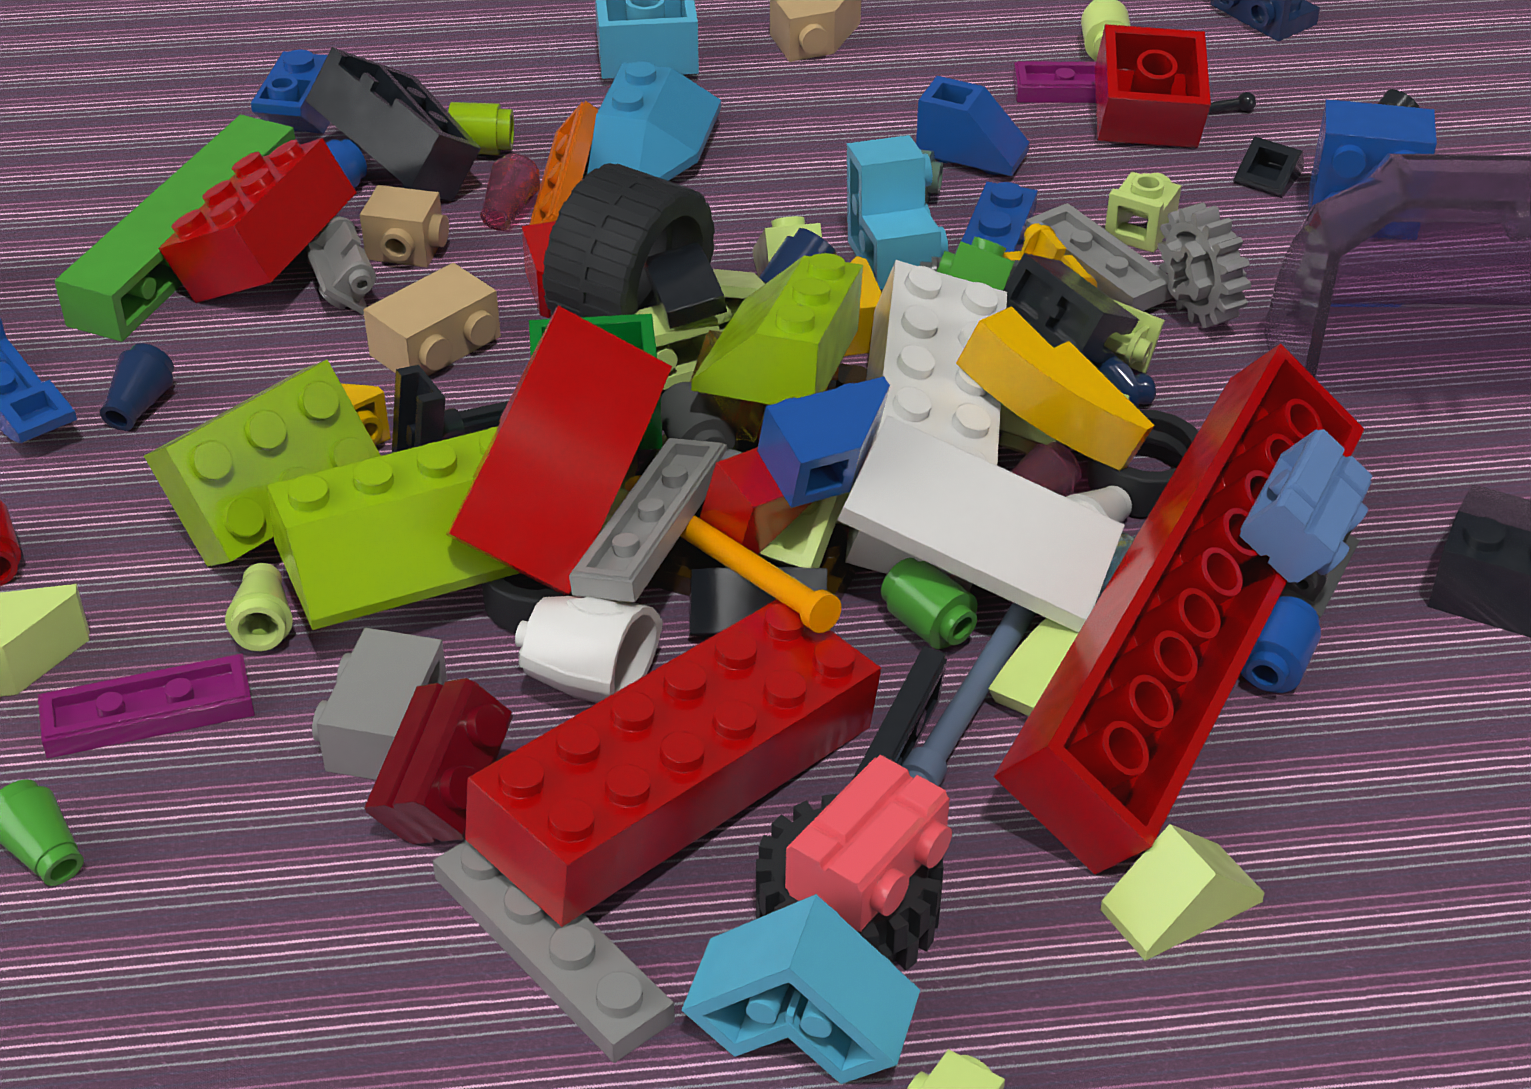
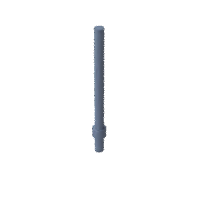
[902,602,1037,786]

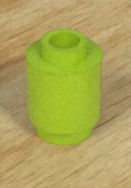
[448,102,514,155]

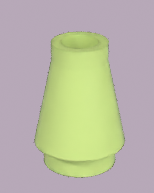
[225,563,293,651]

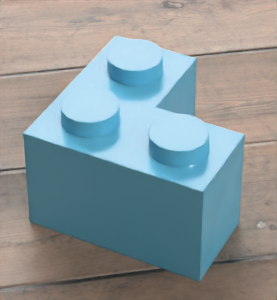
[847,135,948,289]
[681,894,920,1084]

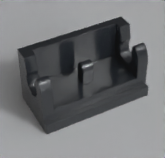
[1003,253,1139,362]

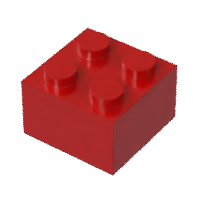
[1095,24,1211,148]

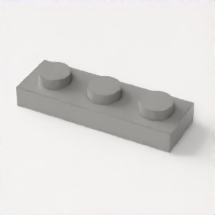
[1025,203,1173,311]

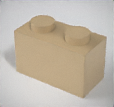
[363,263,501,376]

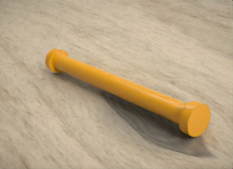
[625,475,841,633]

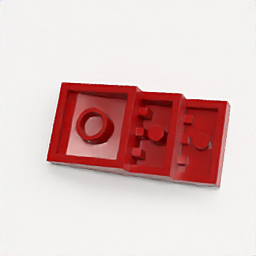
[446,305,672,595]

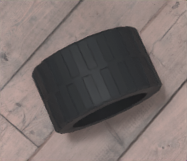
[542,163,715,317]

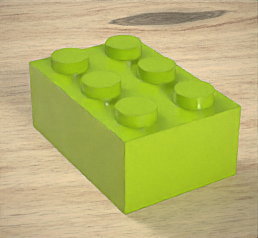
[144,359,381,567]

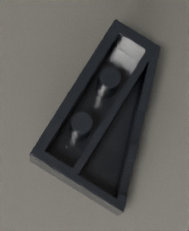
[305,47,481,202]

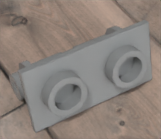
[305,216,376,315]

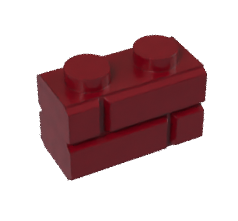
[364,678,513,844]

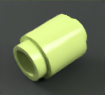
[1081,0,1131,61]

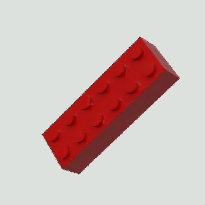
[465,599,882,927]

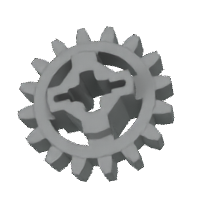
[1158,202,1251,328]

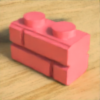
[785,755,952,932]

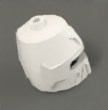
[515,596,663,703]

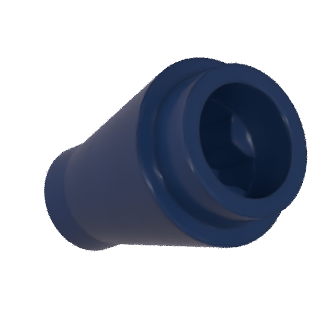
[100,343,174,431]

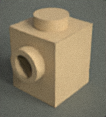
[360,185,449,267]

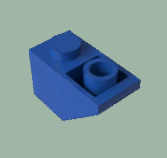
[251,49,330,134]
[916,76,1030,176]
[757,376,890,508]

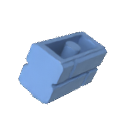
[1239,429,1373,583]

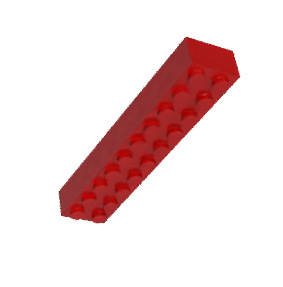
[993,343,1365,875]

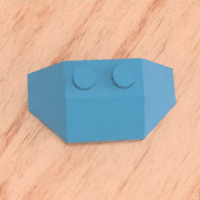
[587,61,721,181]

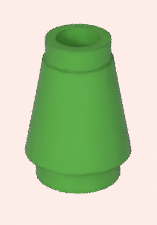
[0,779,84,886]

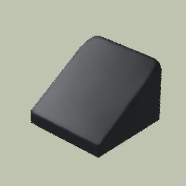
[1233,136,1304,198]

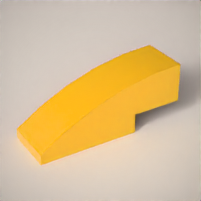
[956,306,1155,470]

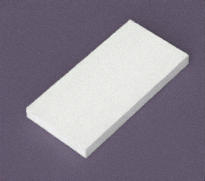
[838,415,1125,633]

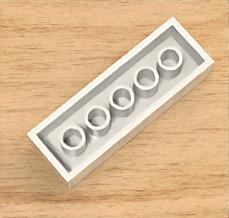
[845,260,1007,591]

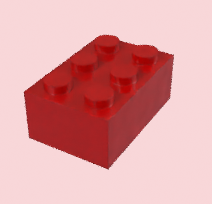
[158,138,357,303]

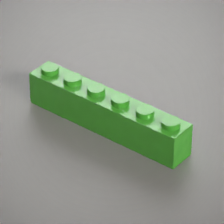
[54,114,295,342]

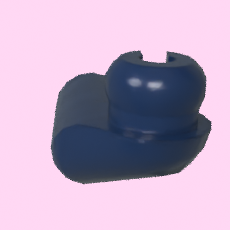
[1090,356,1156,408]

